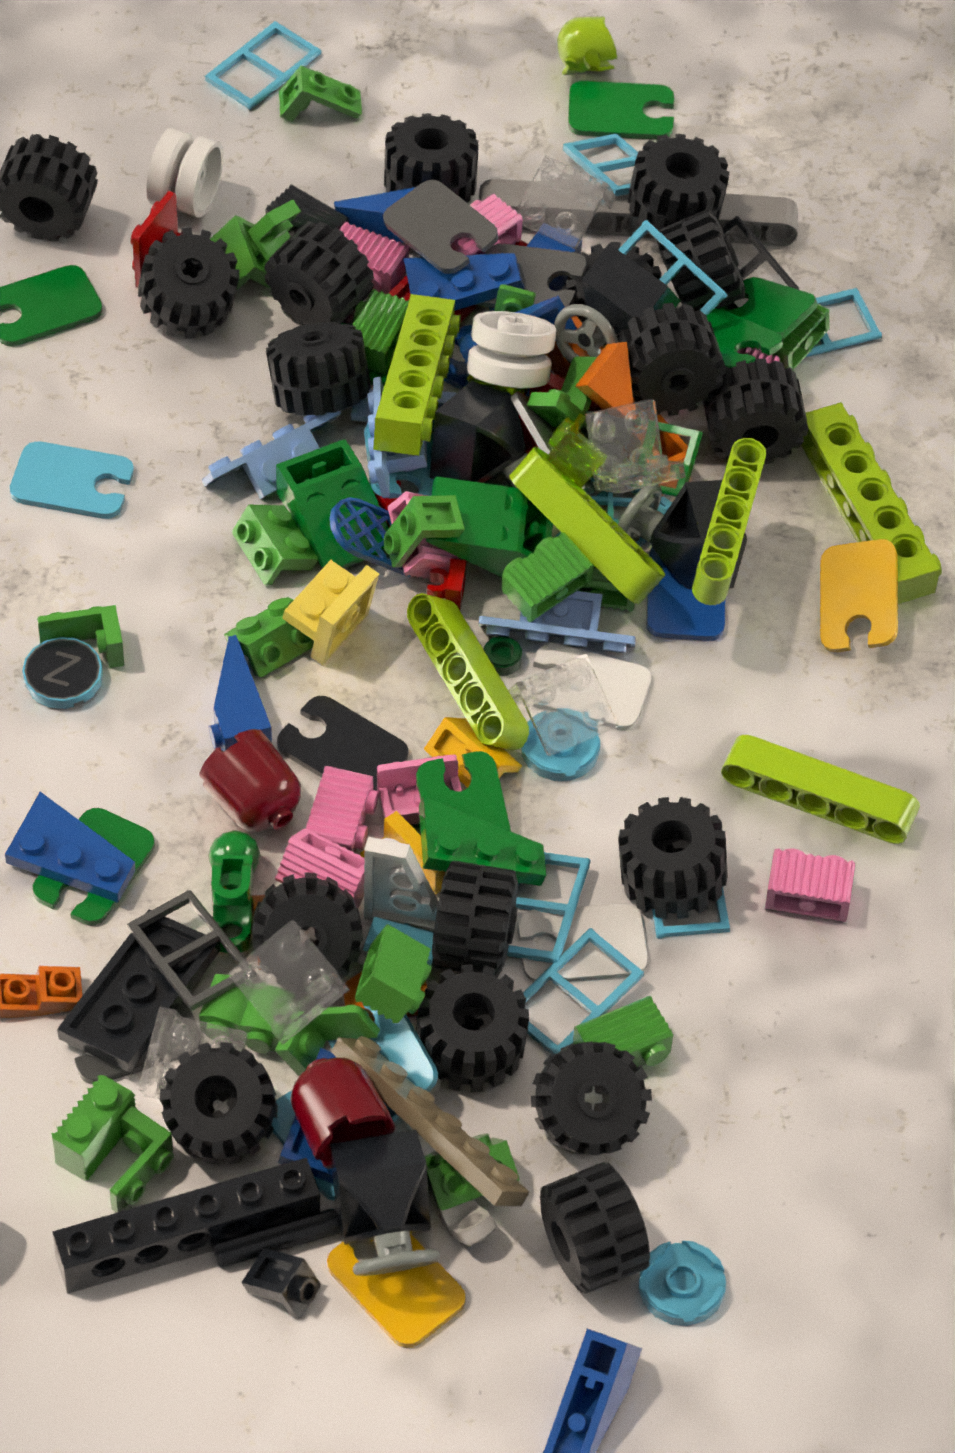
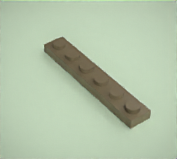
[331,1036,530,1207]

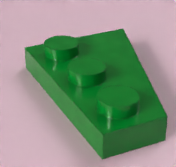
[419,796,547,886]

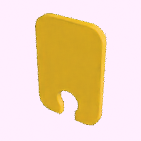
[820,539,898,653]
[327,1234,466,1348]

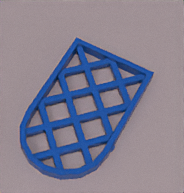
[329,497,411,578]

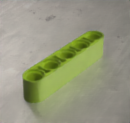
[692,438,766,605]
[509,447,666,605]
[407,593,529,751]
[721,735,920,844]

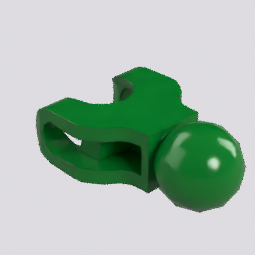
[208,830,261,954]

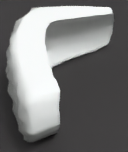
[440,1199,497,1246]

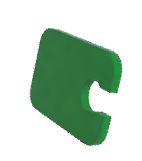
[568,81,674,140]
[0,265,103,347]
[719,277,818,339]
[706,308,783,368]
[416,751,511,831]
[33,808,155,926]

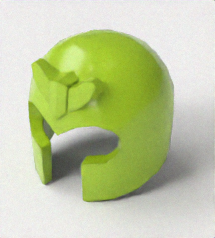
[557,16,617,76]

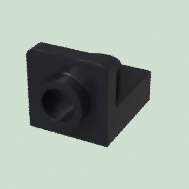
[241,1248,321,1319]

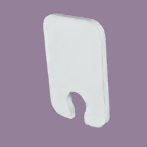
[523,643,651,731]
[518,903,648,983]

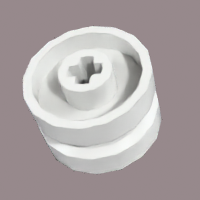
[146,128,224,218]
[467,311,557,388]

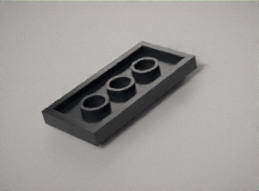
[57,909,221,1073]

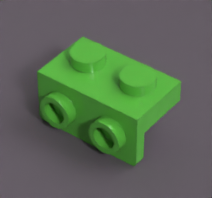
[232,504,319,585]
[224,597,314,678]
[424,1133,520,1211]

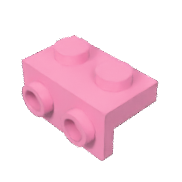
[377,754,462,825]

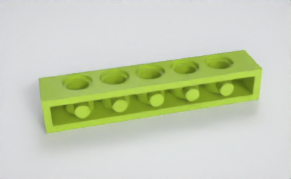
[373,294,461,456]
[801,402,942,604]

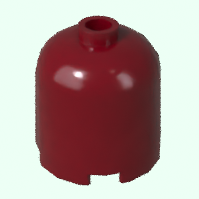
[199,729,301,833]
[290,1058,396,1169]

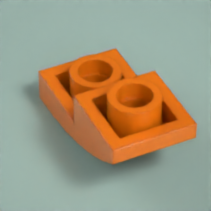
[0,966,83,1018]

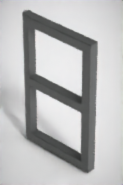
[127,890,257,1011]

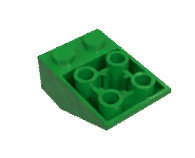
[276,439,389,569]
[426,477,553,577]

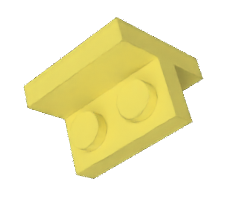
[282,560,379,666]

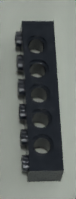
[52,1157,320,1294]

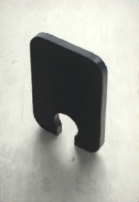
[277,695,408,791]

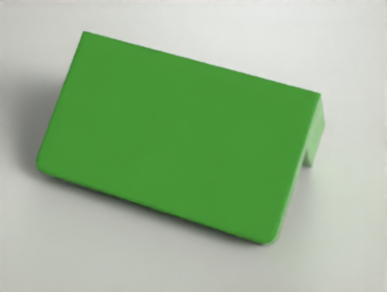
[210,215,270,290]

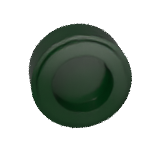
[483,636,522,676]

